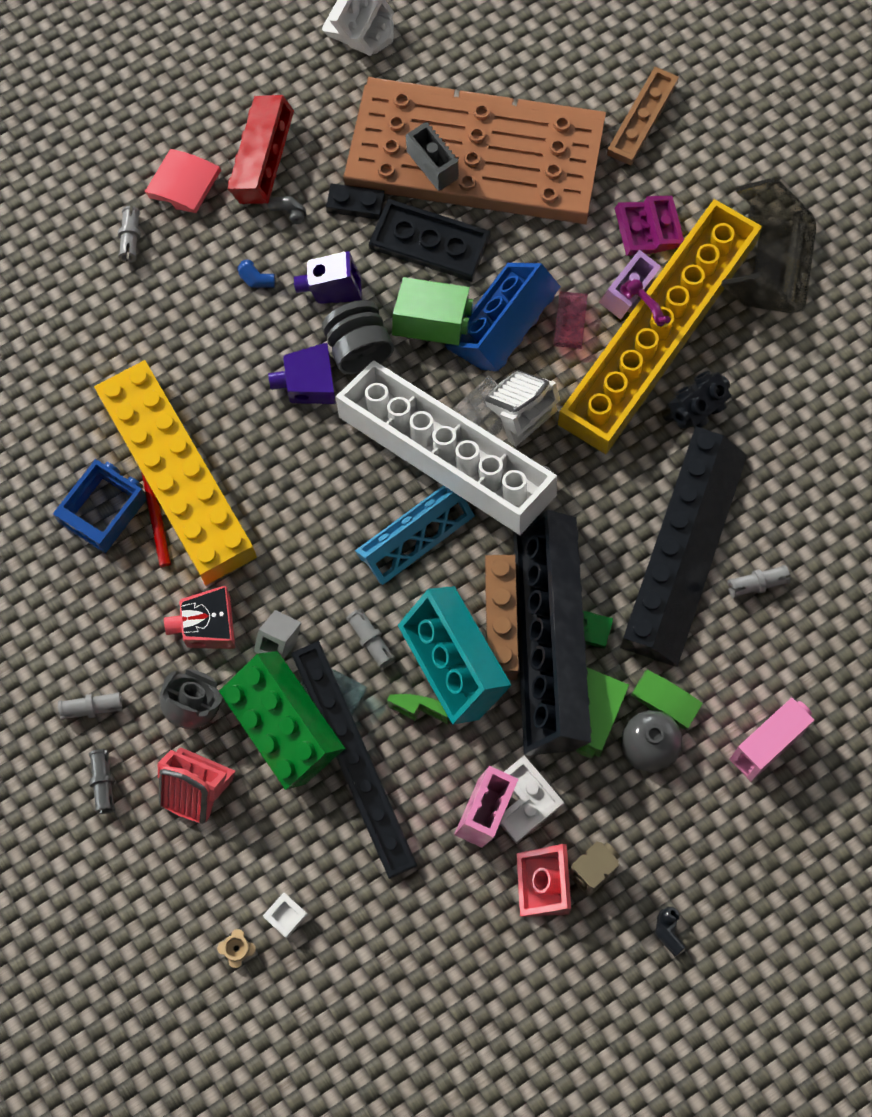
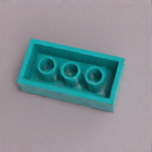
[398,586,512,725]

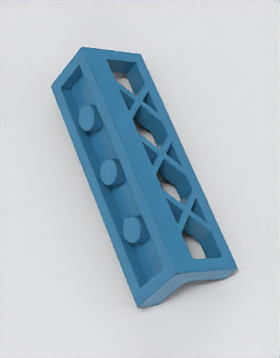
[355,485,475,585]

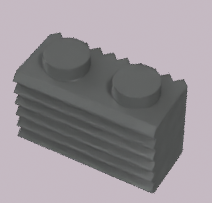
[405,122,459,191]

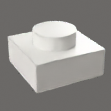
[263,893,308,939]

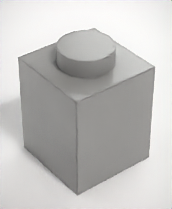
[254,610,301,659]

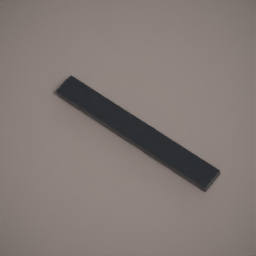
[291,641,418,879]

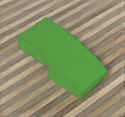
[631,670,703,729]
[387,694,450,724]

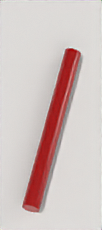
[141,472,171,568]

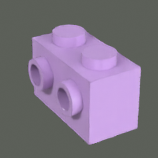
[599,250,661,320]

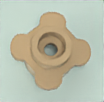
[217,929,256,968]

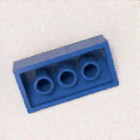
[445,263,561,371]

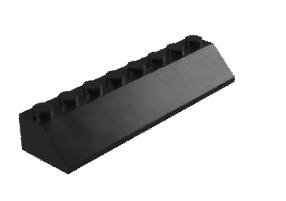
[620,426,747,667]
[513,509,592,756]

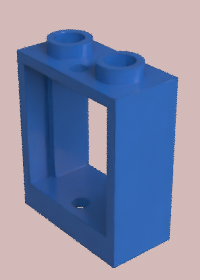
[53,459,147,554]

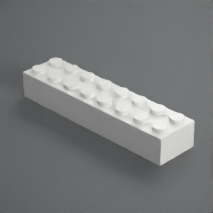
[336,360,557,535]

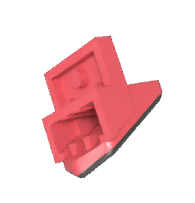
[157,747,235,824]

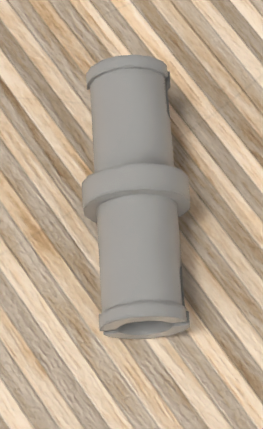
[118,206,141,262]
[727,565,791,598]
[346,608,395,668]
[58,692,122,720]

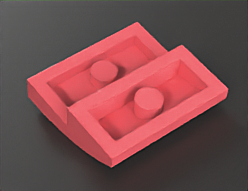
[145,149,221,213]

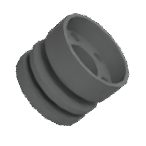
[322,300,394,374]

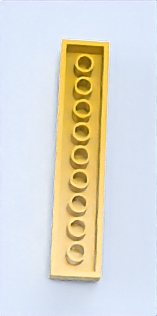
[558,199,762,455]

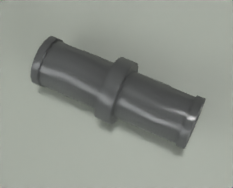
[89,749,115,814]

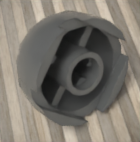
[159,669,222,729]
[620,710,682,773]

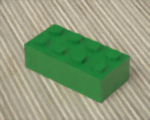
[219,651,345,790]

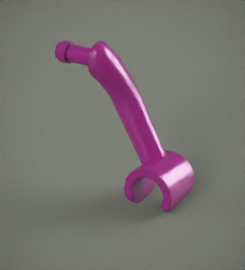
[620,279,671,327]

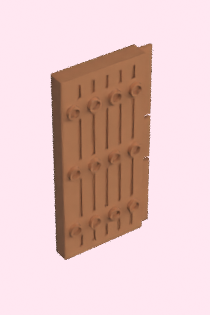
[344,77,606,225]

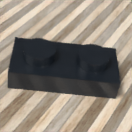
[326,183,385,220]

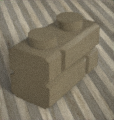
[569,841,620,896]

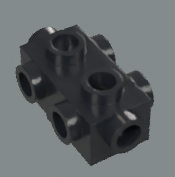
[662,371,732,429]

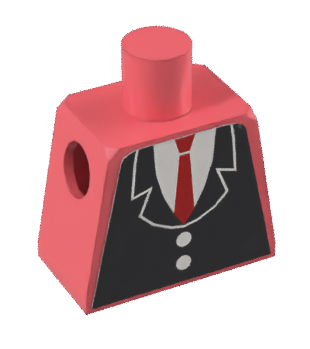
[164,586,236,649]

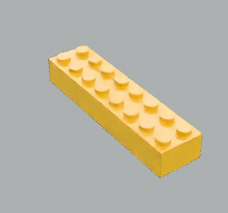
[94,360,257,586]

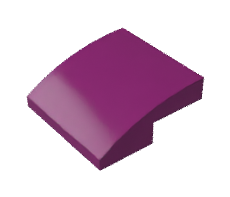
[614,196,684,256]

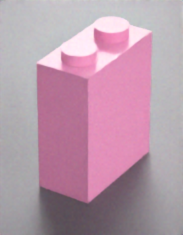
[729,697,814,782]
[454,766,518,848]

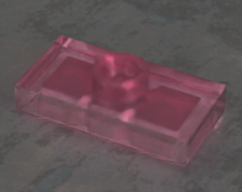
[554,291,588,349]

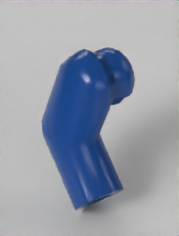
[237,259,275,288]

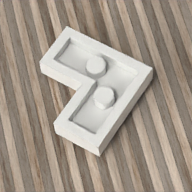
[500,755,564,844]

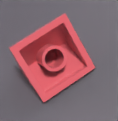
[516,844,571,917]

